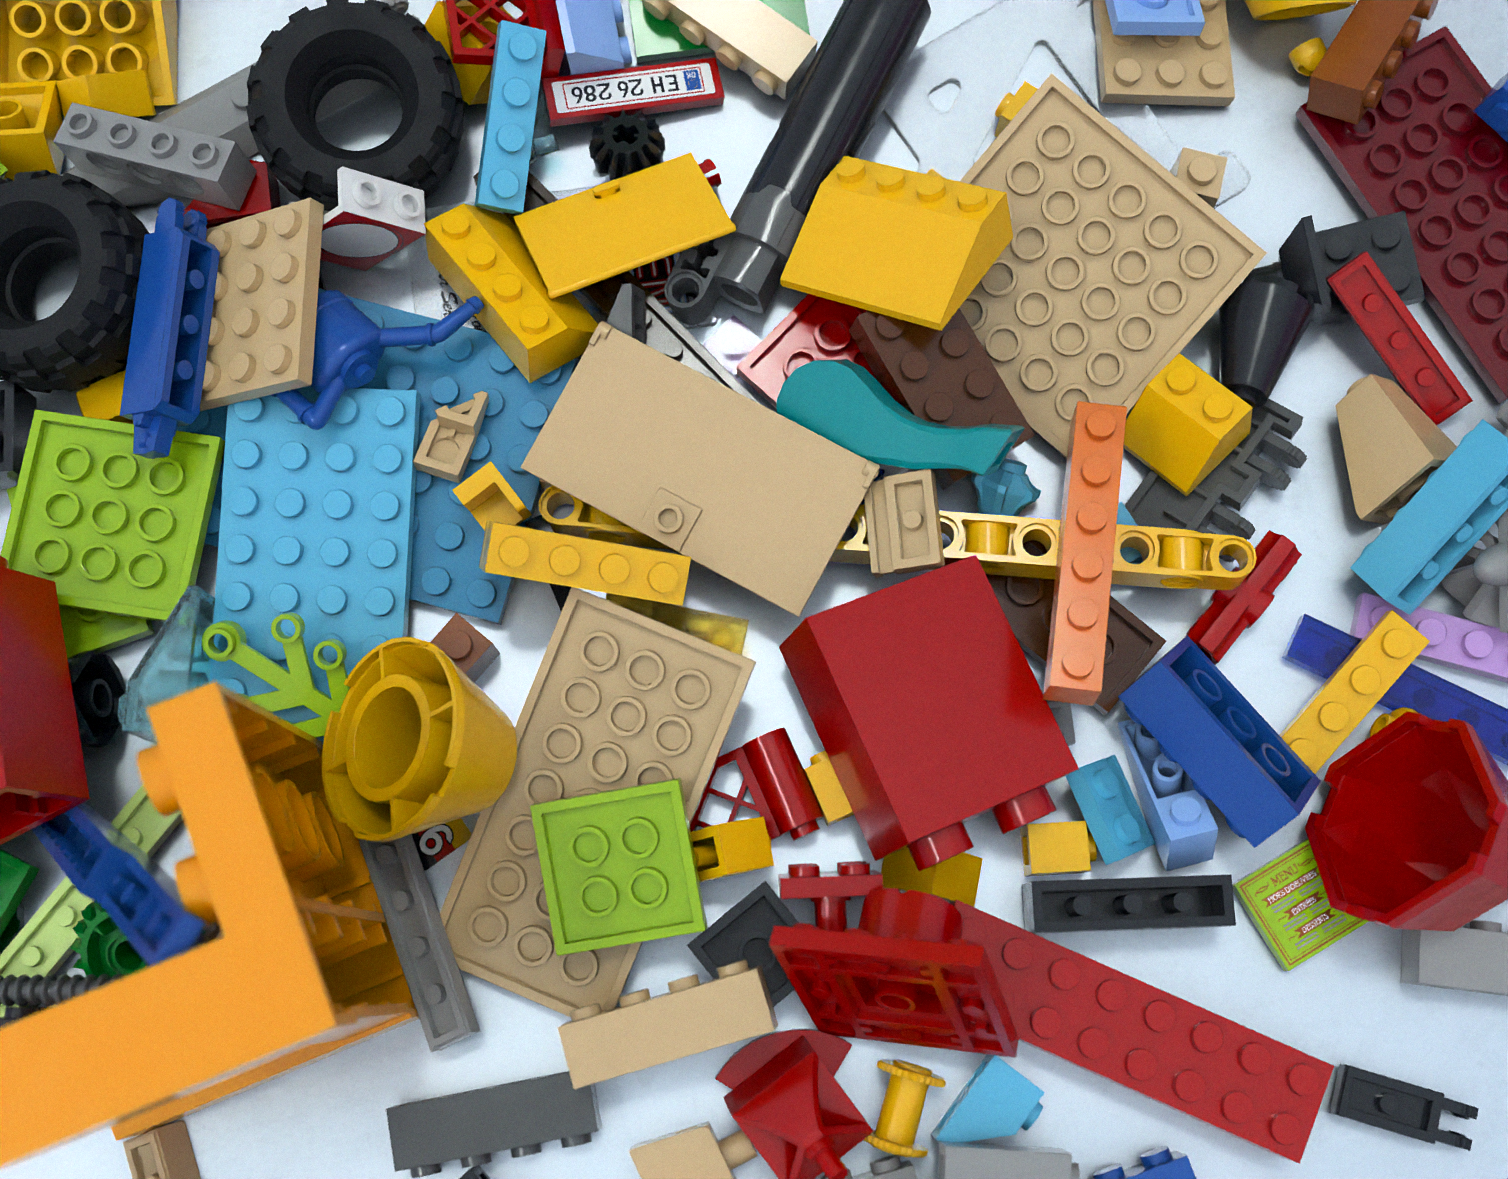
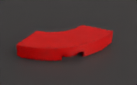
[715,1028,852,1090]

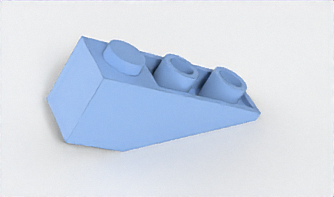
[1118,719,1218,871]

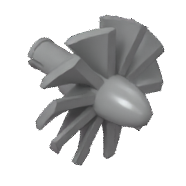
[1441,509,1508,633]

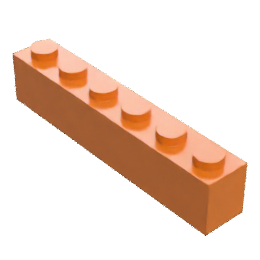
[1043,401,1127,706]

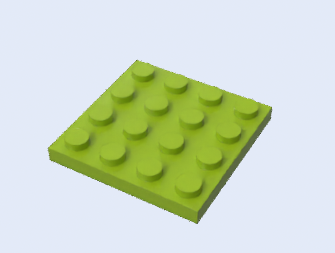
[0,409,225,626]

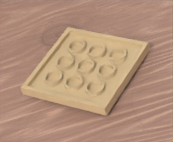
[200,198,324,411]

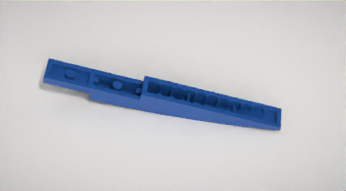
[31,802,206,967]

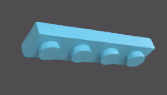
[474,20,547,215]

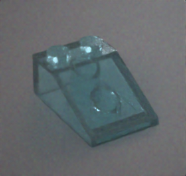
[118,586,215,744]

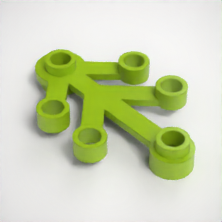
[202,612,350,738]

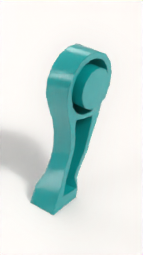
[776,360,1025,476]

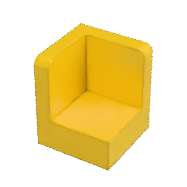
[452,461,532,531]

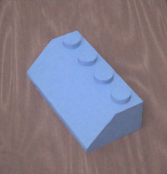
[556,0,632,75]

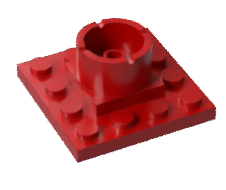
[769,888,1019,1058]

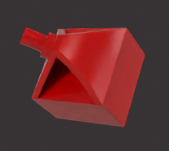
[723,1035,874,1179]

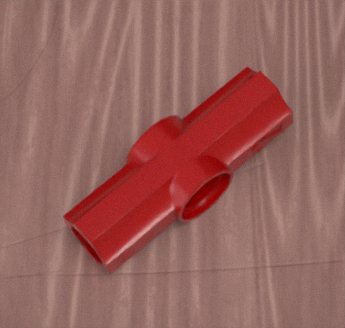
[1184,530,1302,665]

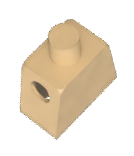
[629,1121,758,1179]

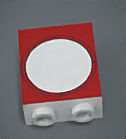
[290,166,426,271]

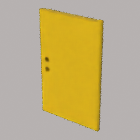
[513,152,736,299]

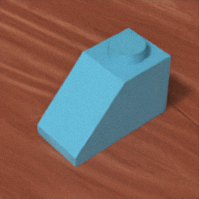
[930,1054,1045,1142]

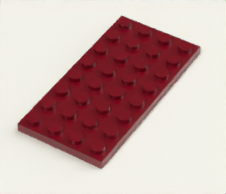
[1295,26,1508,404]

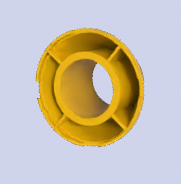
[322,637,517,842]

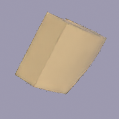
[413,391,489,484]

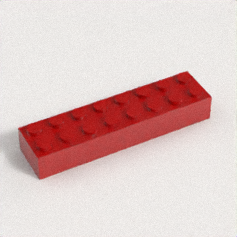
[950,900,1334,1164]

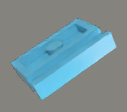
[1066,755,1156,865]

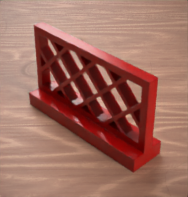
[442,0,565,79]

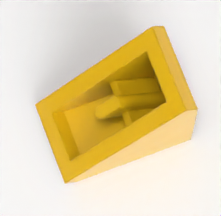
[56,69,156,118]
[881,847,983,907]

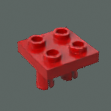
[778,861,883,932]

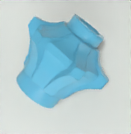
[971,458,1041,517]

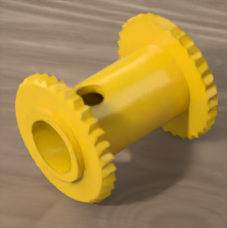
[864,1059,946,1158]

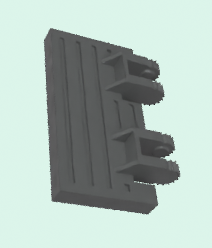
[1124,377,1307,563]

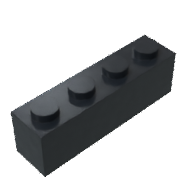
[1022,875,1236,934]

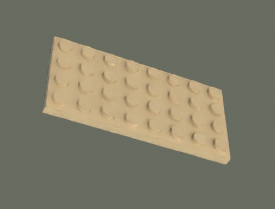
[440,587,757,1017]

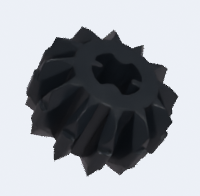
[589,108,666,181]

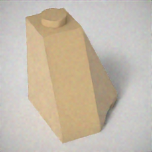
[1335,374,1457,524]

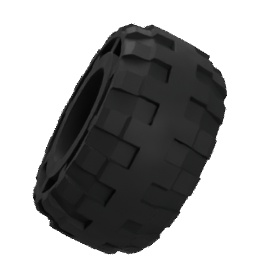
[246,0,464,211]
[0,170,149,394]

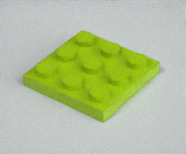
[530,778,708,956]

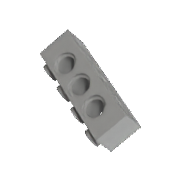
[53,102,257,210]

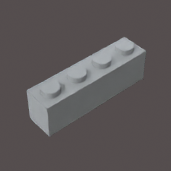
[1400,920,1508,996]

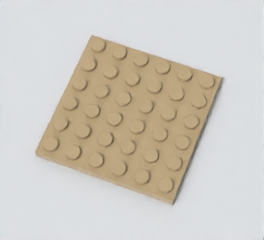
[959,73,1267,459]

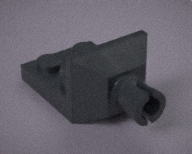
[1248,211,1425,325]

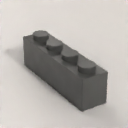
[386,1071,602,1178]

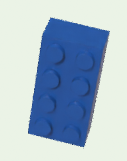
[1118,635,1321,848]

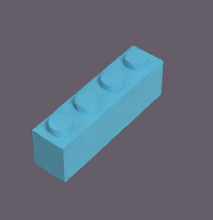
[1350,419,1508,615]

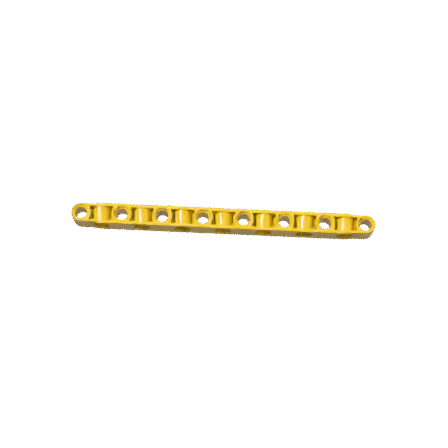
[539,486,1257,591]

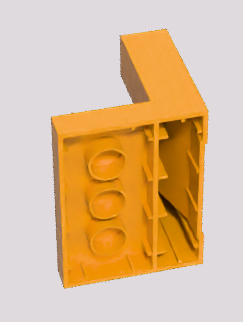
[0,681,419,1171]

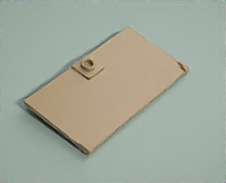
[520,321,881,617]

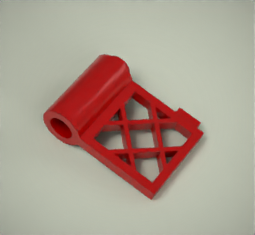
[690,727,824,841]

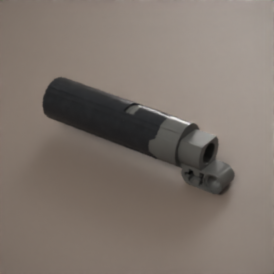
[664,0,932,326]

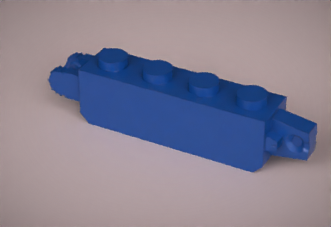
[120,197,220,459]

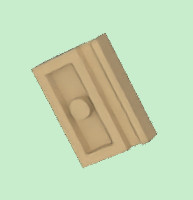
[864,469,945,578]

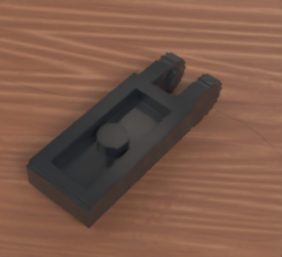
[1329,1064,1479,1151]

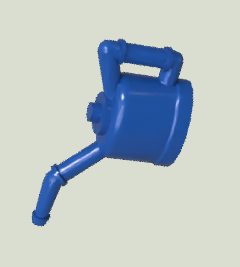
[271,290,484,430]

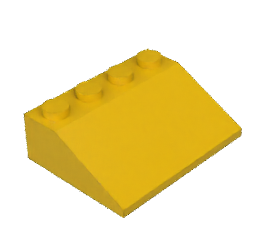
[0,0,178,111]
[780,156,1013,331]

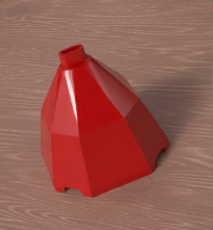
[1305,711,1508,931]

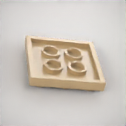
[1093,0,1235,106]

